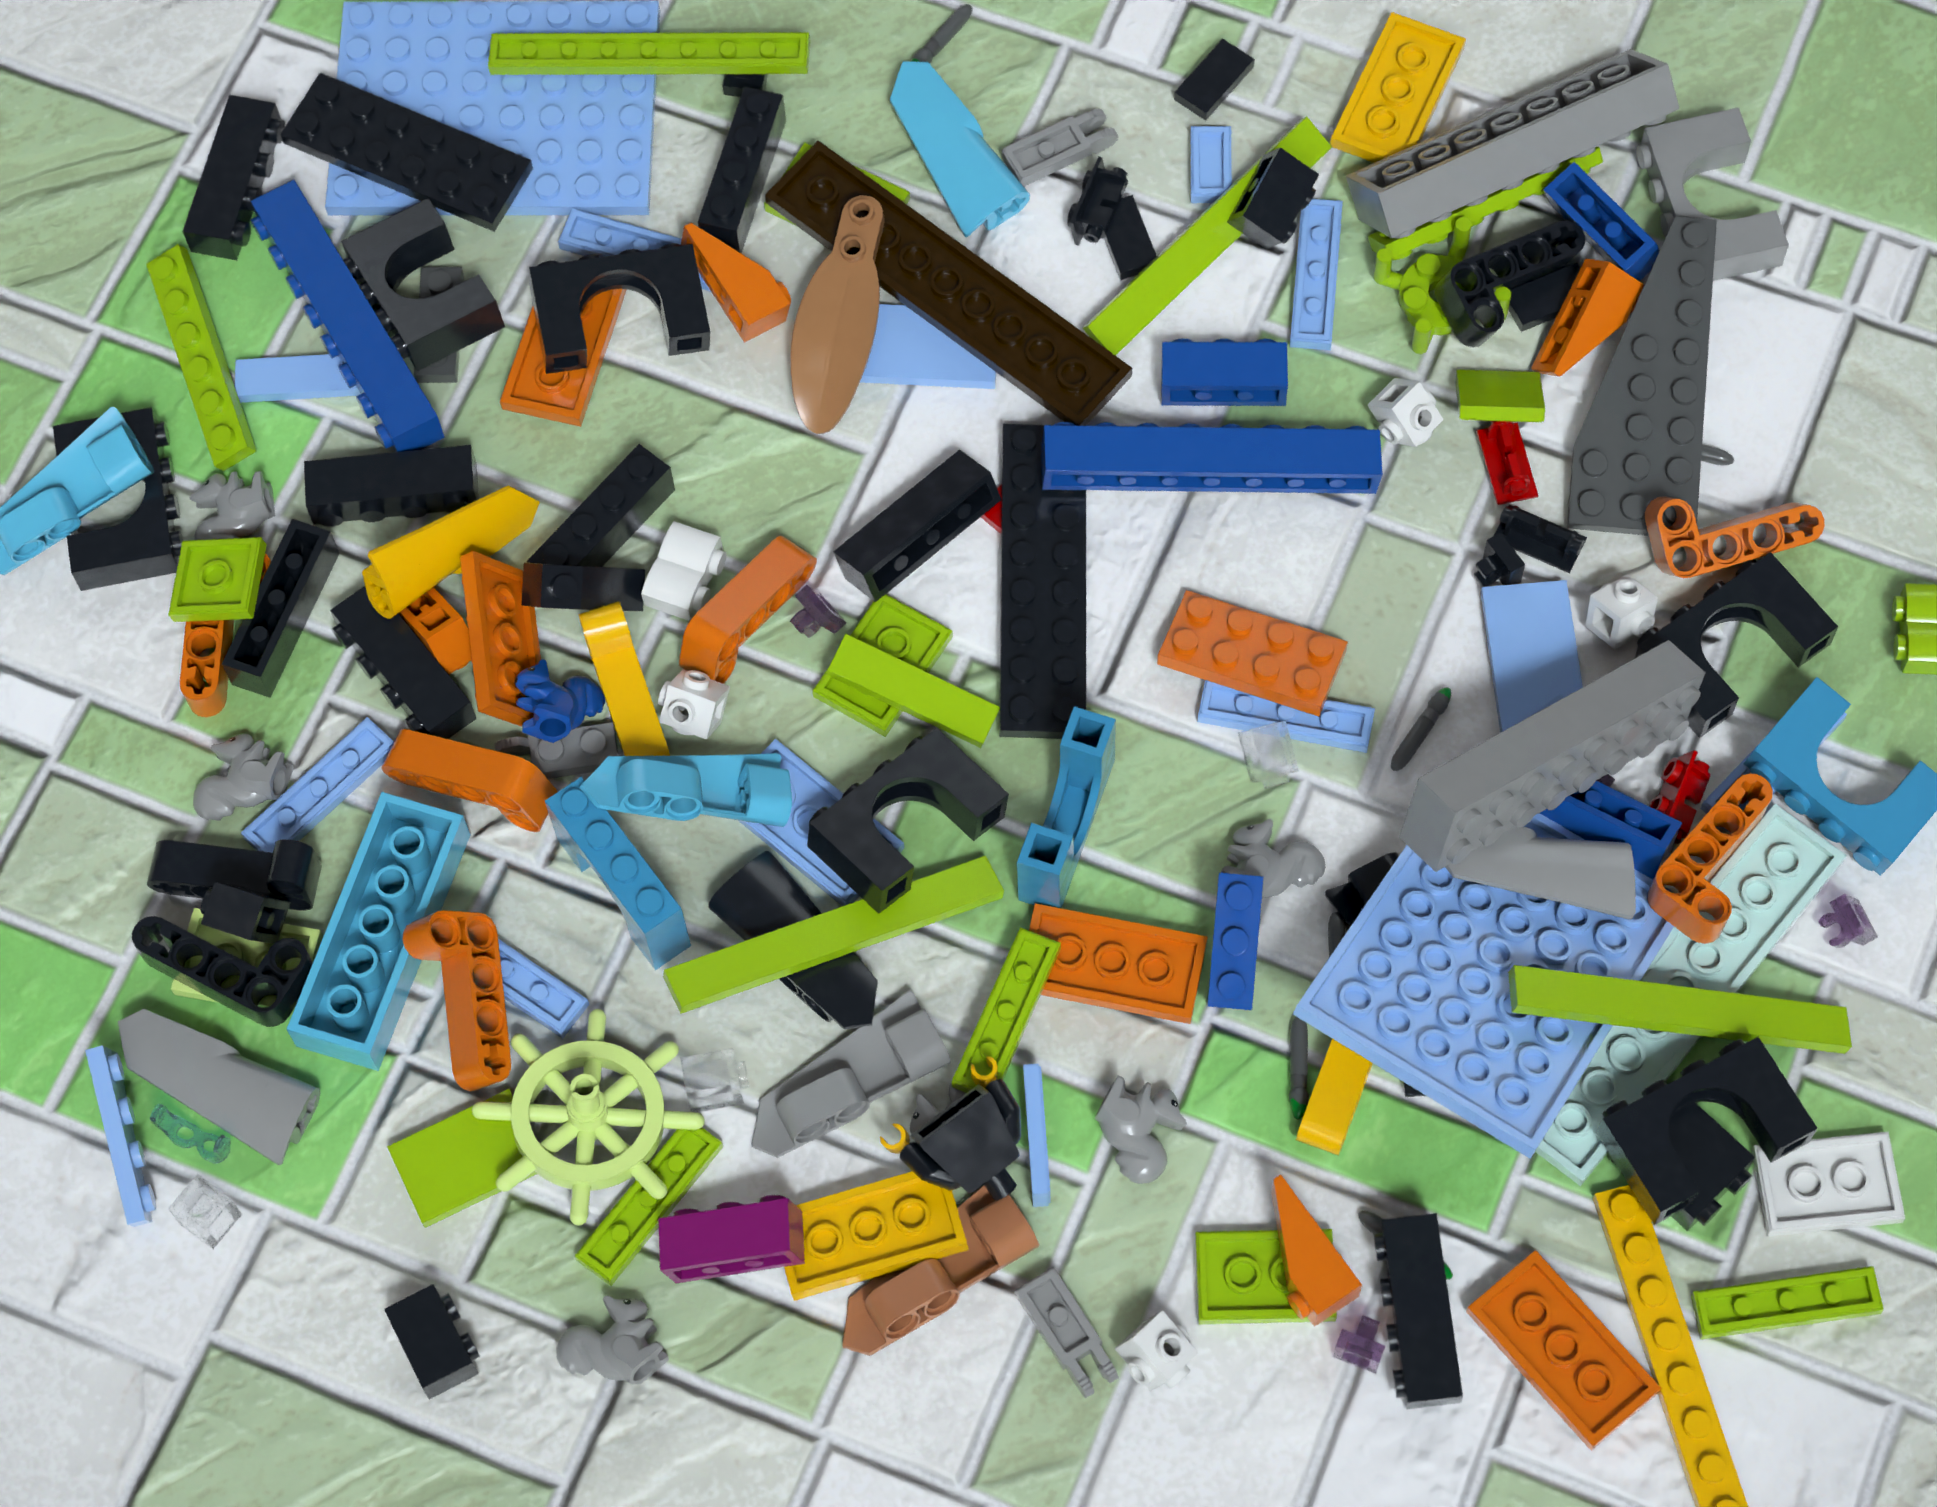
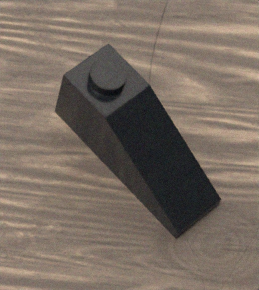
[521,563,645,611]

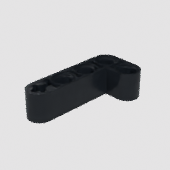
[1435,220,1585,347]
[147,839,322,911]
[132,916,313,1027]

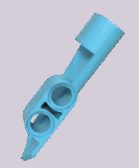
[890,61,1030,237]
[0,407,154,575]
[580,753,792,827]

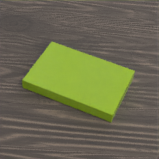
[812,594,953,737]
[387,1089,537,1228]
[1195,1229,1337,1324]

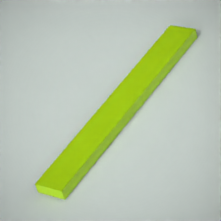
[488,32,810,75]
[1082,116,1332,356]
[663,855,1004,1014]
[1508,965,1852,1054]

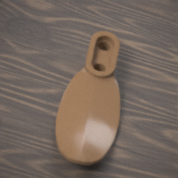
[791,195,885,434]

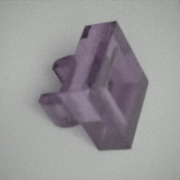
[790,585,847,638]
[1818,894,1878,948]
[1333,1315,1386,1374]

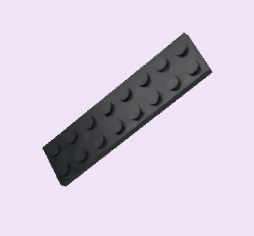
[999,424,1086,739]

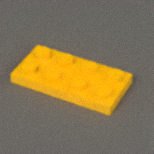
[1330,12,1466,163]
[784,1171,969,1301]

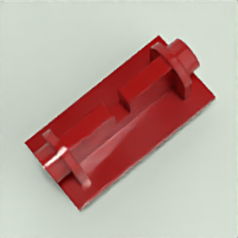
[1476,421,1539,505]
[1649,750,1711,844]

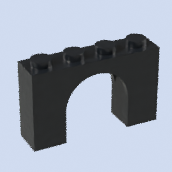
[341,198,505,371]
[529,243,710,374]
[53,407,183,591]
[1634,552,1838,738]
[807,728,1009,914]
[1596,1036,1818,1225]

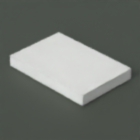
[1752,1132,1905,1237]

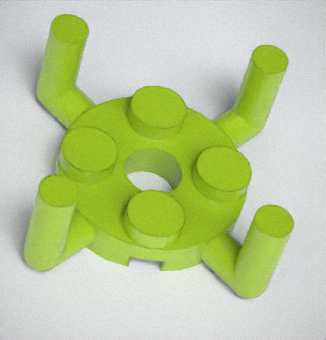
[1374,217,1511,354]

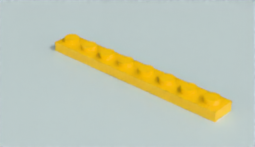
[1593,1185,1748,1507]

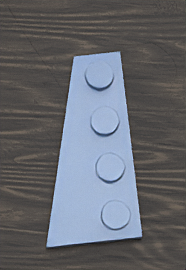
[85,1045,156,1227]

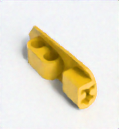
[362,485,540,619]

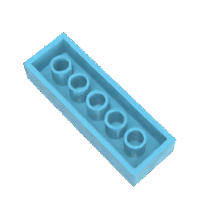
[286,792,471,1071]

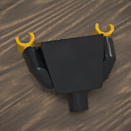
[880,1056,1021,1201]

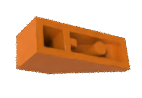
[681,223,791,343]
[1531,259,1644,377]
[398,587,471,675]
[1271,1175,1362,1327]

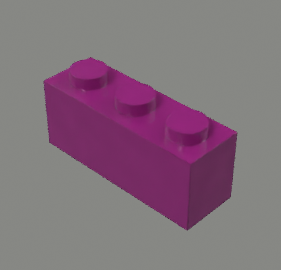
[658,1195,805,1284]

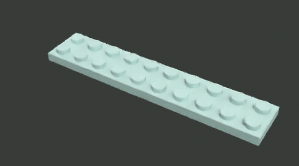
[1535,804,1847,1186]

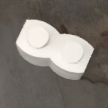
[641,521,727,621]

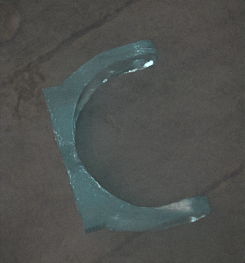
[150,1103,231,1164]

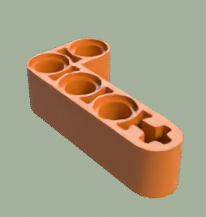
[1645,497,1825,578]
[679,535,817,684]
[180,554,271,717]
[381,729,558,832]
[1647,773,1773,944]
[403,910,511,1091]

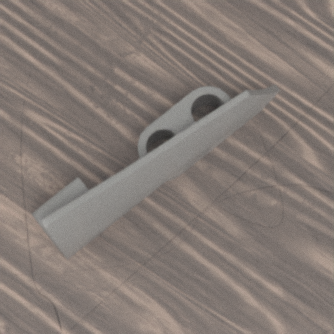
[1446,826,1636,920]
[752,991,951,1158]
[118,1009,320,1165]

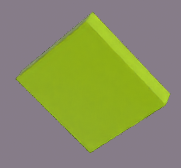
[1455,369,1545,422]
[168,537,267,622]

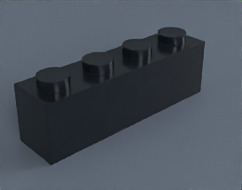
[698,86,786,253]
[182,95,285,261]
[526,444,675,567]
[304,445,479,527]
[833,449,1002,603]
[222,519,340,698]
[330,586,476,739]
[1374,1213,1463,1409]

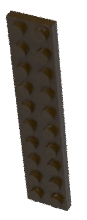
[765,140,1133,426]

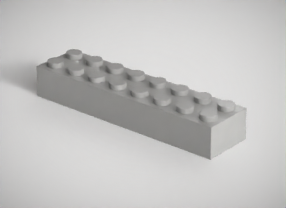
[1346,49,1680,239]
[1399,640,1706,872]

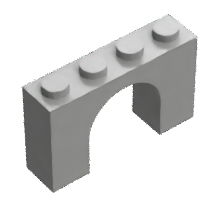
[1636,107,1789,281]

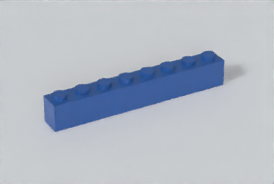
[251,180,445,452]
[1041,422,1383,494]

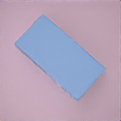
[1190,126,1232,203]

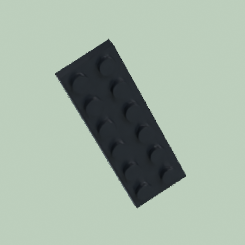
[280,73,533,232]

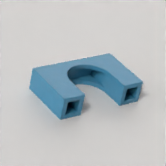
[1743,677,1937,876]
[1017,706,1116,908]
[545,777,691,971]

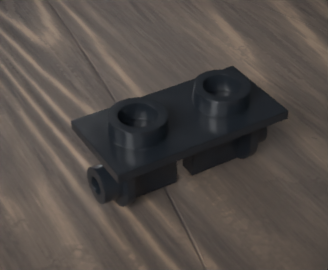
[1067,156,1129,246]
[1494,504,1587,573]

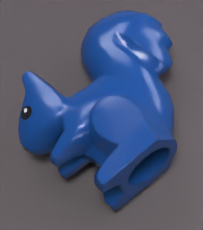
[514,659,605,743]

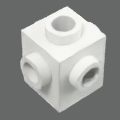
[1368,378,1444,447]
[1585,574,1658,650]
[658,669,730,740]
[1115,1310,1198,1391]

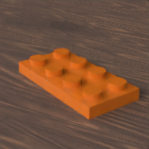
[500,289,627,427]
[460,551,541,727]
[1157,590,1348,716]
[1029,903,1208,1024]
[1466,1250,1662,1451]

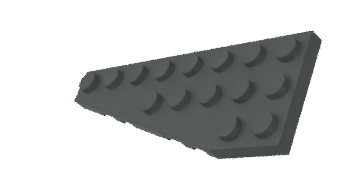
[1567,216,1717,536]

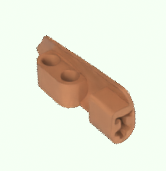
[842,1185,1039,1356]

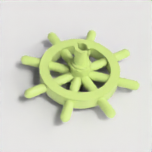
[472,1009,705,1226]

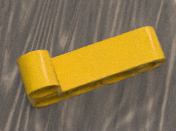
[578,601,670,756]
[1296,1039,1373,1156]

